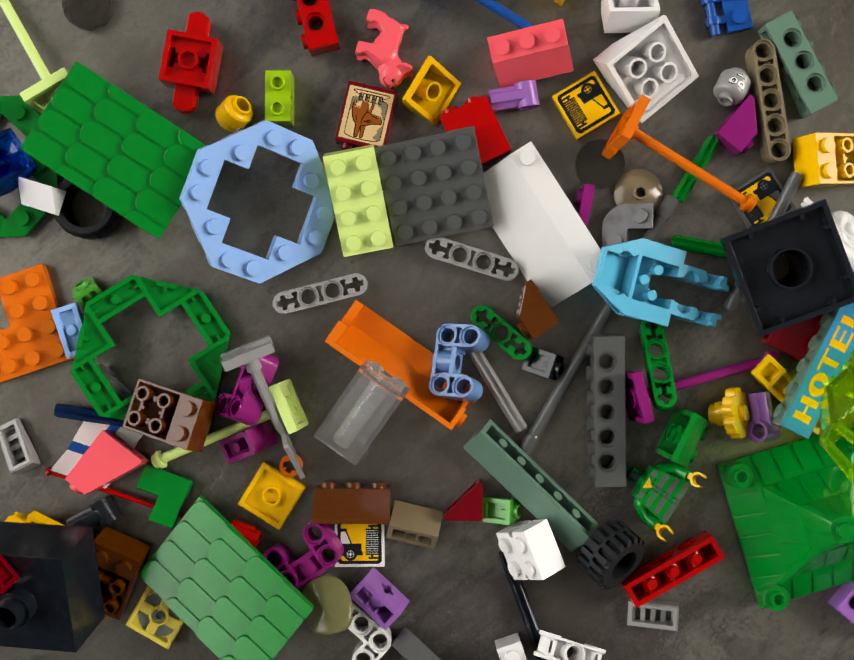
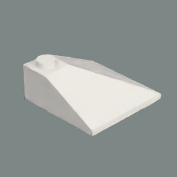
[593,15,699,124]

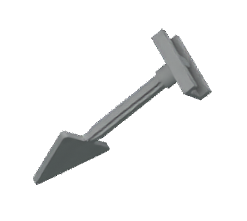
[221,335,305,479]

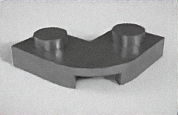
[602,203,654,247]

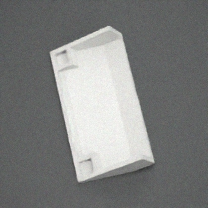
[484,141,601,308]

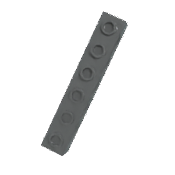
[586,333,626,488]

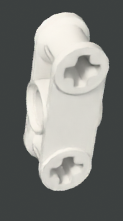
[533,630,606,660]

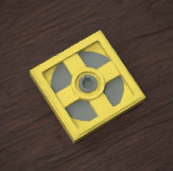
[125,585,184,650]

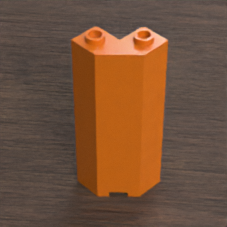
[325,300,474,430]

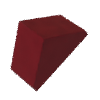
[443,478,483,521]

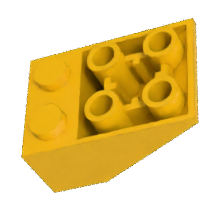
[792,133,854,188]

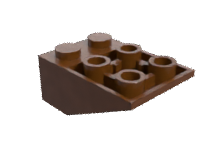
[122,378,218,452]
[94,527,151,620]

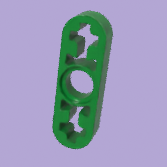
[471,305,533,360]

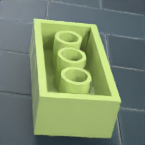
[323,144,393,257]

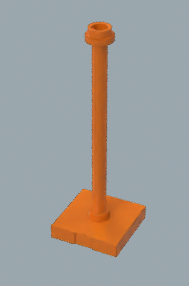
[601,94,757,213]

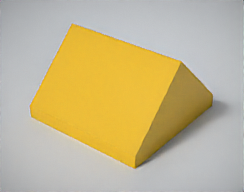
[402,55,461,126]

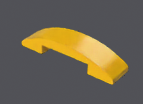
[751,354,835,435]

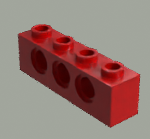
[292,0,340,56]
[621,530,725,608]

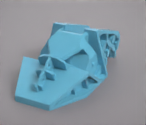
[592,238,730,328]

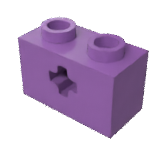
[350,567,410,630]

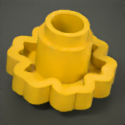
[708,387,750,439]

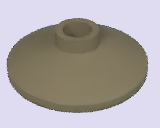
[613,169,663,213]

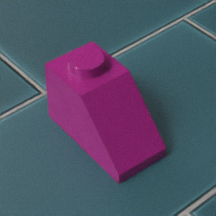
[713,94,757,156]
[219,420,278,464]

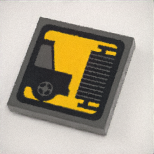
[728,167,797,228]

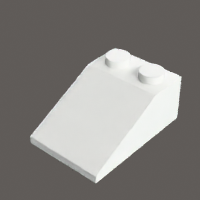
[601,0,661,33]

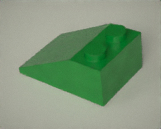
[654,407,708,467]

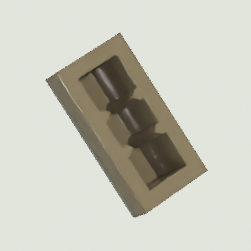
[386,500,443,549]

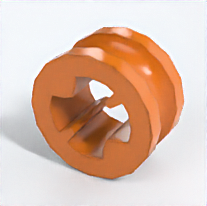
[279,455,303,477]

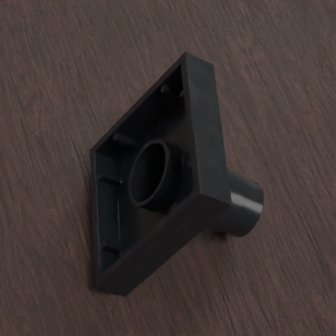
[720,199,854,337]

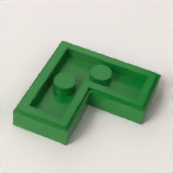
[136,464,194,529]

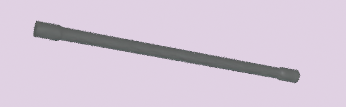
[519,195,679,457]

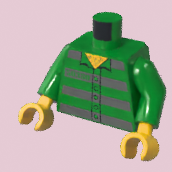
[626,463,707,542]

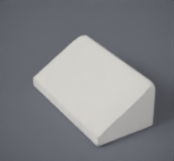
[18,177,66,216]

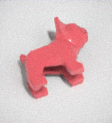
[355,9,413,89]

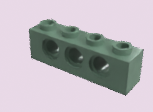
[757,10,838,119]

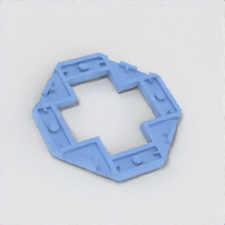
[179,120,335,284]

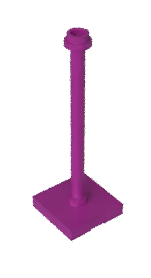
[625,351,780,424]

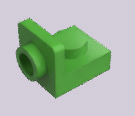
[72,277,103,311]
[482,496,522,525]

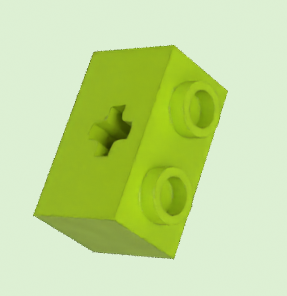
[265,70,294,127]

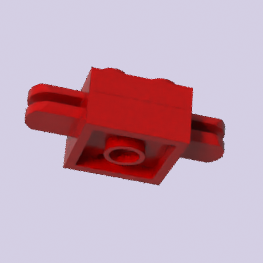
[158,12,224,114]

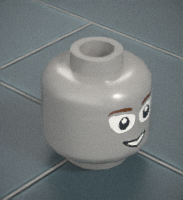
[713,67,751,106]

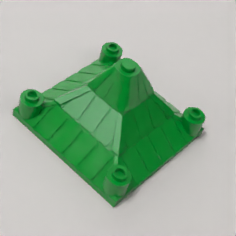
[716,423,854,611]

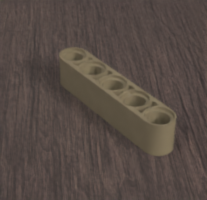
[745,39,791,165]

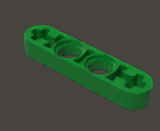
[639,320,677,412]

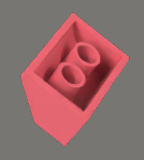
[487,19,574,88]

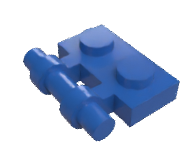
[700,0,753,37]

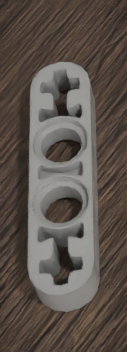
[425,237,519,281]
[273,273,368,314]

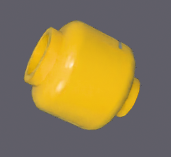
[215,95,253,133]

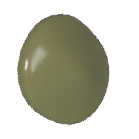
[302,575,353,636]

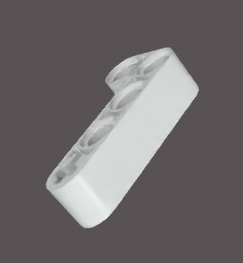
[321,574,392,660]

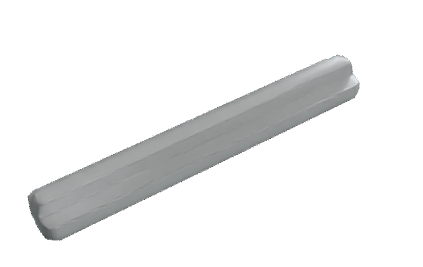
[467,352,527,433]

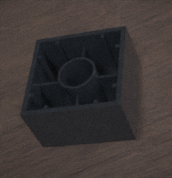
[0,521,105,653]

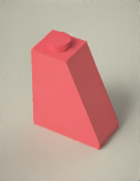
[65,430,149,495]

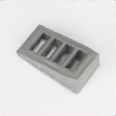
[0,418,41,475]
[627,599,679,631]

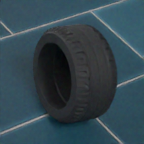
[54,179,123,240]

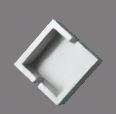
[496,519,566,580]

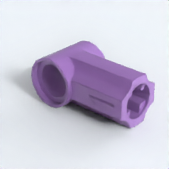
[488,80,540,112]
[747,392,782,443]

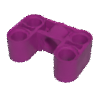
[215,345,279,426]
[263,521,344,588]

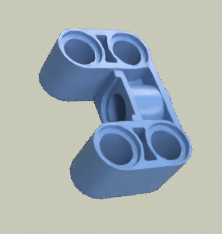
[429,324,490,402]

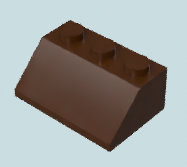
[311,481,391,524]

